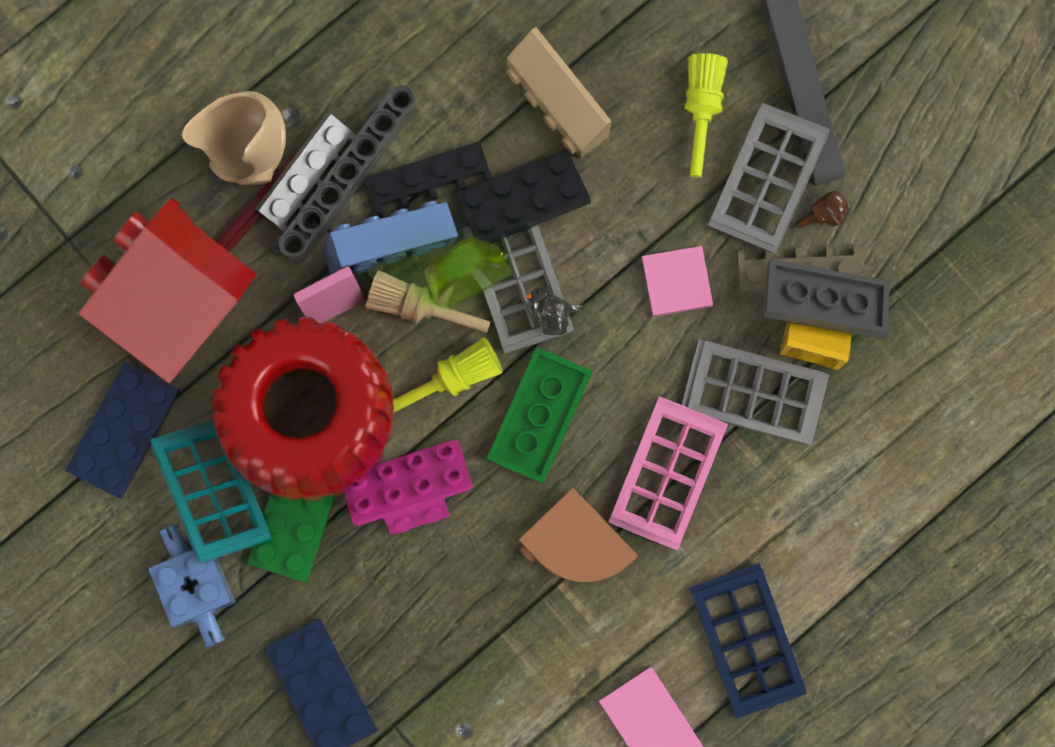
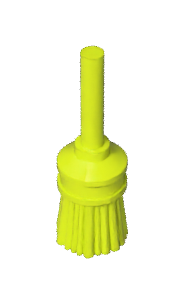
[684,53,728,178]
[393,337,503,413]

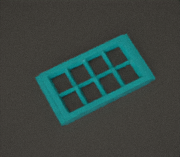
[150,420,271,564]

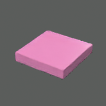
[642,246,713,317]
[293,266,366,324]

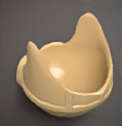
[182,91,286,186]

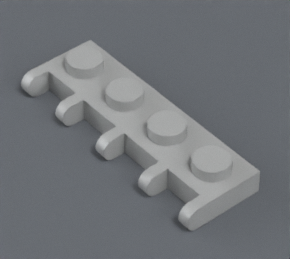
[255,113,356,232]

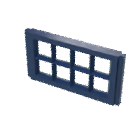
[689,563,807,719]

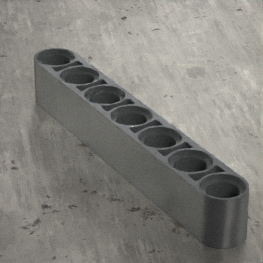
[761,0,844,186]
[279,85,416,263]

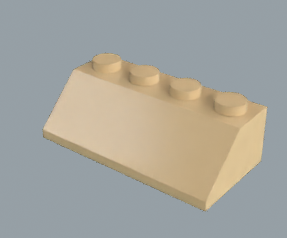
[506,27,612,159]

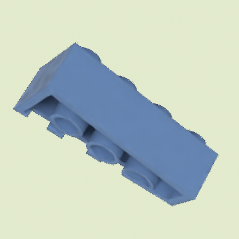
[322,201,458,275]

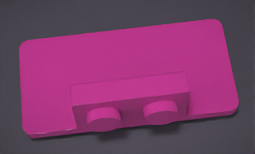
[345,440,472,535]

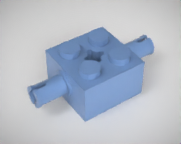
[148,524,236,648]

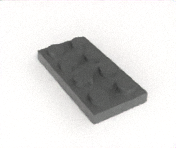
[763,259,890,339]

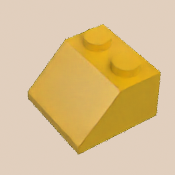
[779,321,851,370]

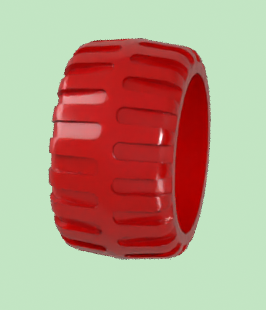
[212,317,394,501]

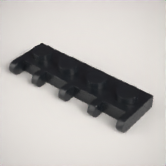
[365,141,492,218]

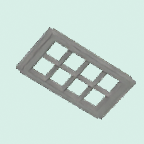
[708,103,830,254]
[462,225,574,354]
[681,340,829,446]

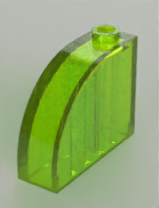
[424,236,512,309]

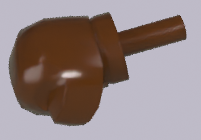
[796,191,849,229]

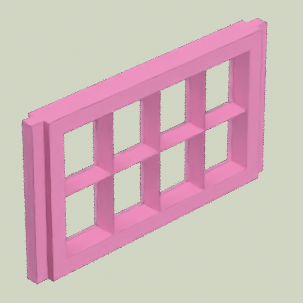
[608,396,728,551]

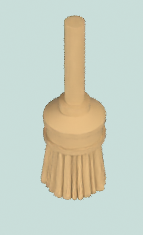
[365,270,490,333]

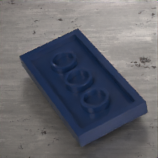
[65,362,180,499]
[264,619,378,747]

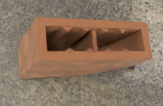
[519,488,638,583]

